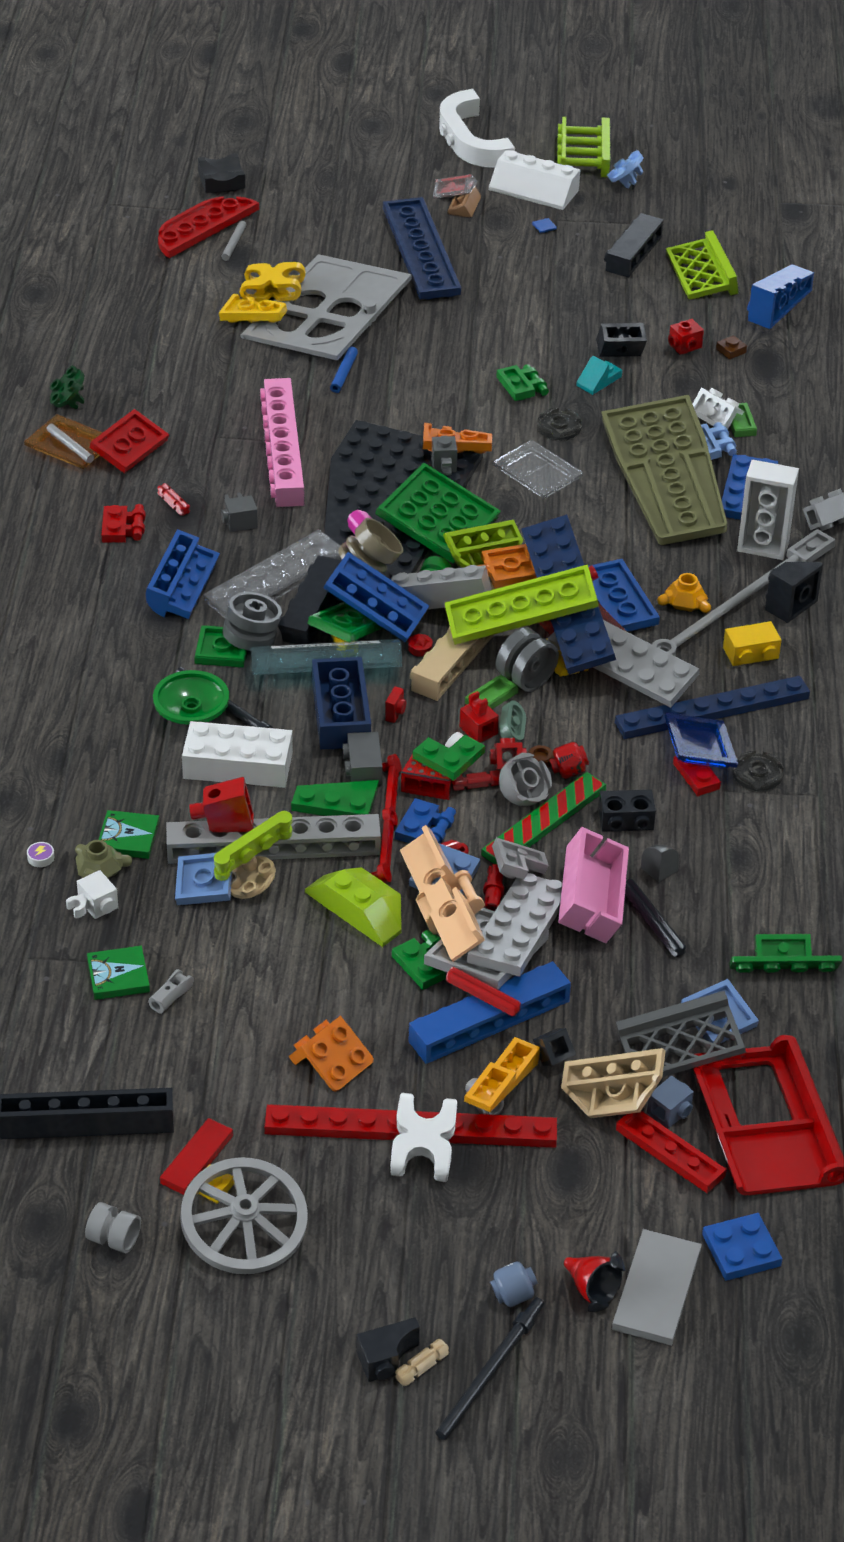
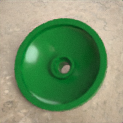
[153,670,229,725]

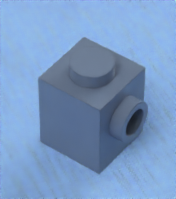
[647,1076,694,1129]

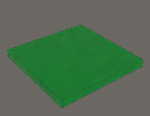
[375,463,501,564]

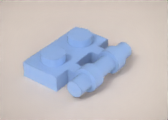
[701,422,737,460]

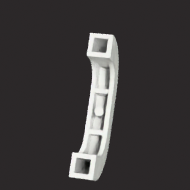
[439,89,515,167]

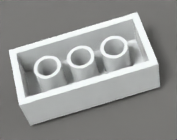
[737,460,799,560]
[182,721,293,788]

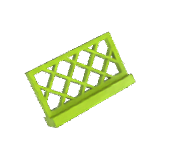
[666,230,738,300]

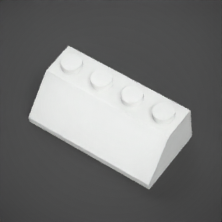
[489,150,580,210]

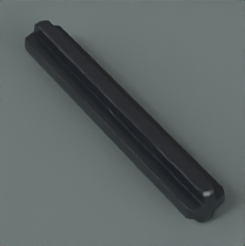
[625,878,686,957]

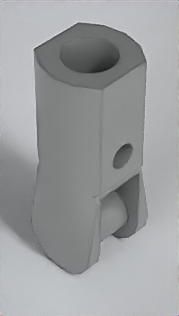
[148,969,194,1014]

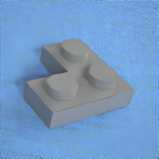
[492,837,549,880]

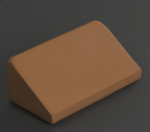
[447,185,481,217]

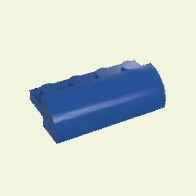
[146,529,220,619]
[323,552,429,642]

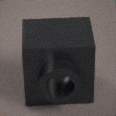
[533,1028,576,1066]

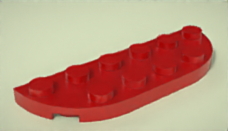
[158,196,259,258]

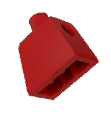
[189,777,254,832]

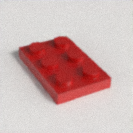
[90,409,169,474]

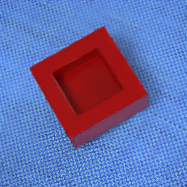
[385,686,407,723]

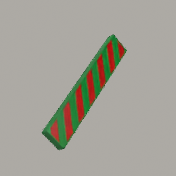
[481,772,606,864]

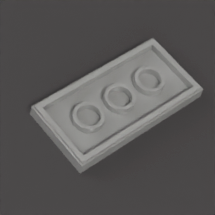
[612,1229,702,1346]

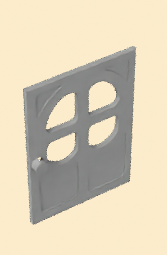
[240,254,412,360]

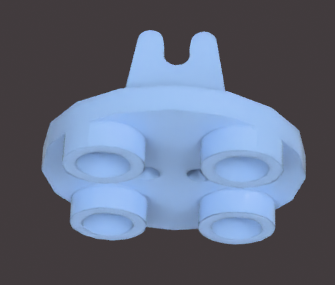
[607,150,644,188]

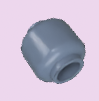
[490,1262,538,1307]

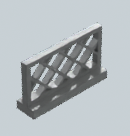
[616,990,746,1077]

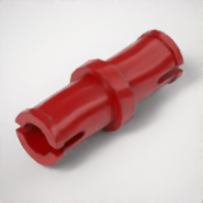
[483,864,505,911]

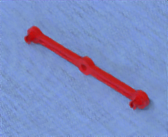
[371,754,402,884]

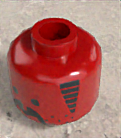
[549,742,589,779]

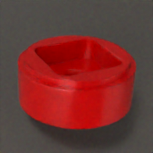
[408,634,433,657]

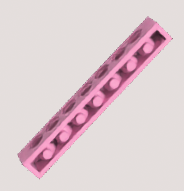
[260,378,304,507]

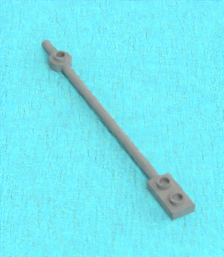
[652,529,835,656]

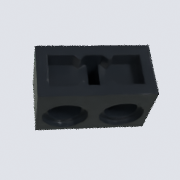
[598,789,656,832]

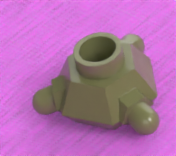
[75,840,132,879]

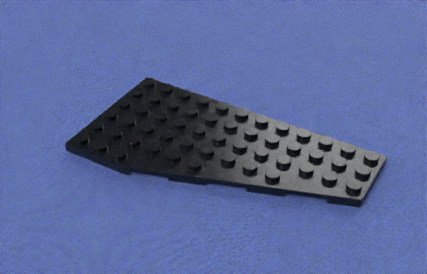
[322,420,483,606]

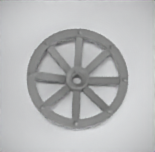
[180,1157,308,1274]

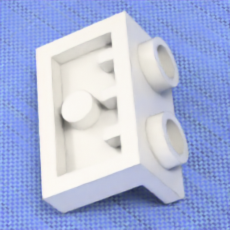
[693,388,744,429]

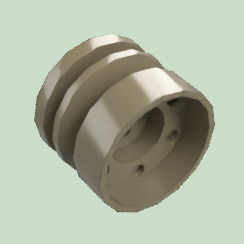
[339,518,403,574]

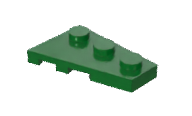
[291,780,379,816]

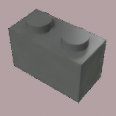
[343,732,382,786]

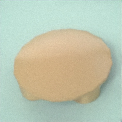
[231,856,276,899]

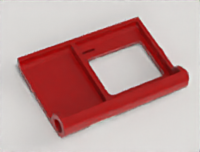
[693,1035,844,1195]

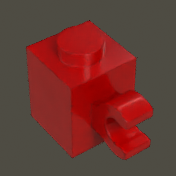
[459,691,499,743]

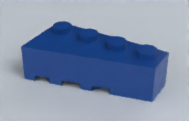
[747,264,814,329]

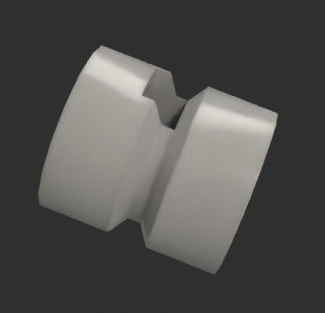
[85,1202,141,1253]

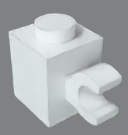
[66,870,118,919]

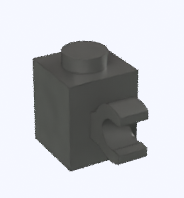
[431,436,457,476]
[221,492,258,532]

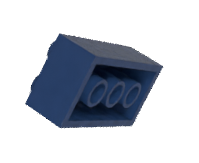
[312,657,371,750]

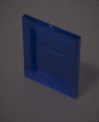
[665,713,738,768]

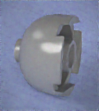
[499,753,552,806]

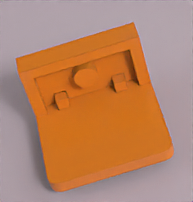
[288,1015,373,1091]

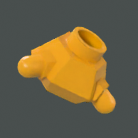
[657,573,711,613]

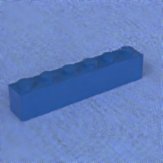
[409,961,571,1064]

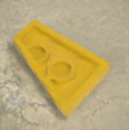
[219,294,287,323]

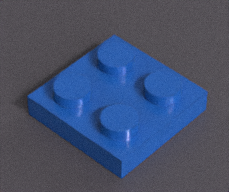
[702,1213,782,1281]

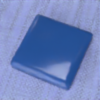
[532,218,557,233]

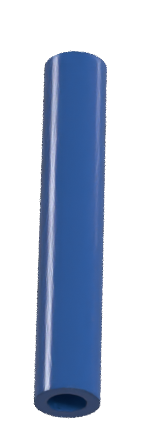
[330,347,358,393]

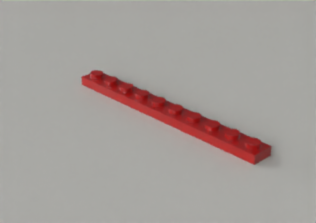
[265,1104,557,1148]

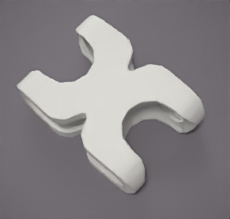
[390,1093,457,1182]

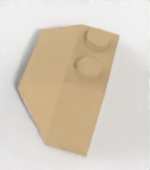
[561,1048,666,1118]

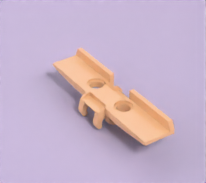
[400,825,485,962]

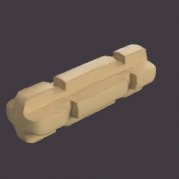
[395,1339,449,1386]

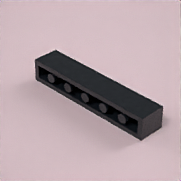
[0,1088,174,1140]

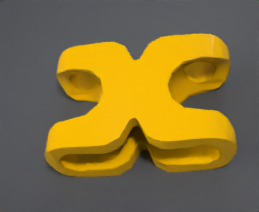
[240,262,306,302]

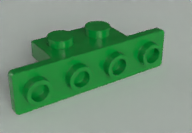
[729,934,842,973]

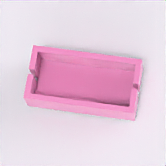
[558,827,629,943]

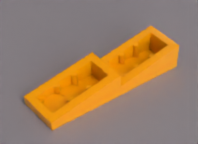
[464,1037,540,1112]

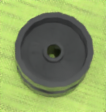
[223,592,282,651]
[496,627,559,692]

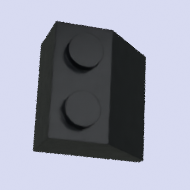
[765,562,823,623]

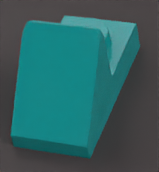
[576,356,622,395]

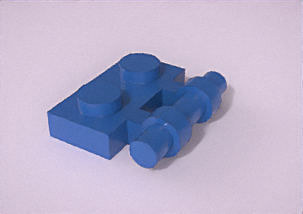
[395,798,456,843]

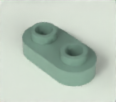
[499,701,526,743]

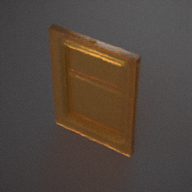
[24,414,103,469]

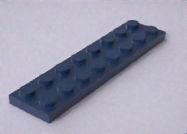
[383,197,461,300]
[521,514,616,675]

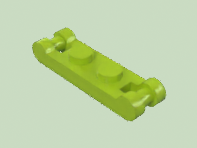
[214,811,292,881]

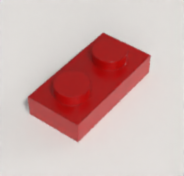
[673,750,721,796]

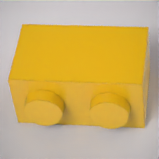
[723,621,781,666]

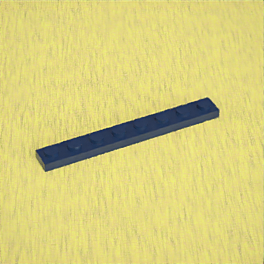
[615,676,810,739]

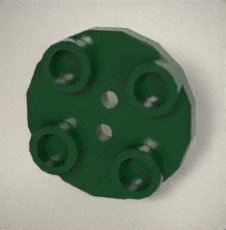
[50,366,84,409]

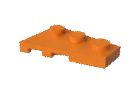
[423,422,492,453]

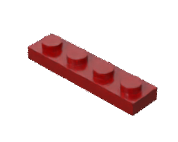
[616,1111,726,1193]

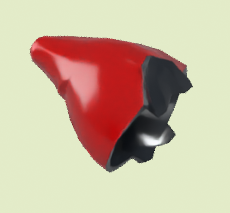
[564,1251,625,1312]

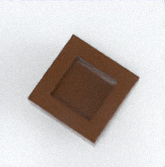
[716,335,747,359]

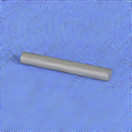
[221,220,246,261]
[47,424,94,463]

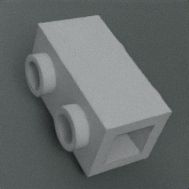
[802,488,844,531]

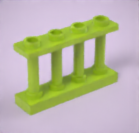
[557,117,610,177]

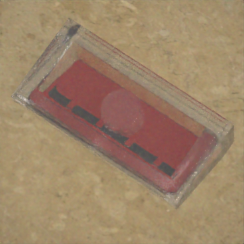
[433,174,477,199]

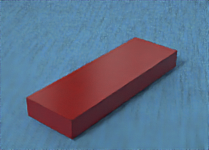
[160,1118,233,1195]

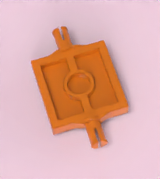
[477,544,536,588]

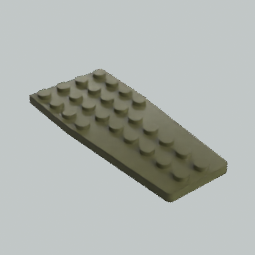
[601,395,727,545]

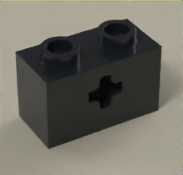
[596,323,647,357]

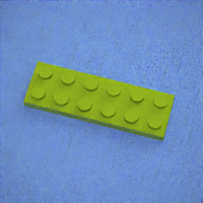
[445,564,599,645]

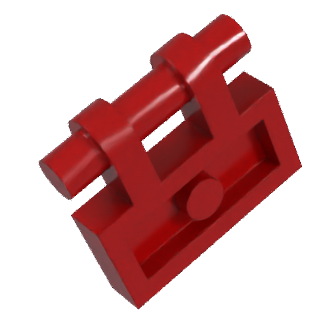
[102,504,146,543]

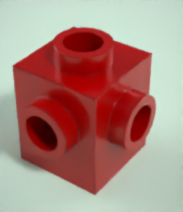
[668,319,704,355]
[489,738,527,770]

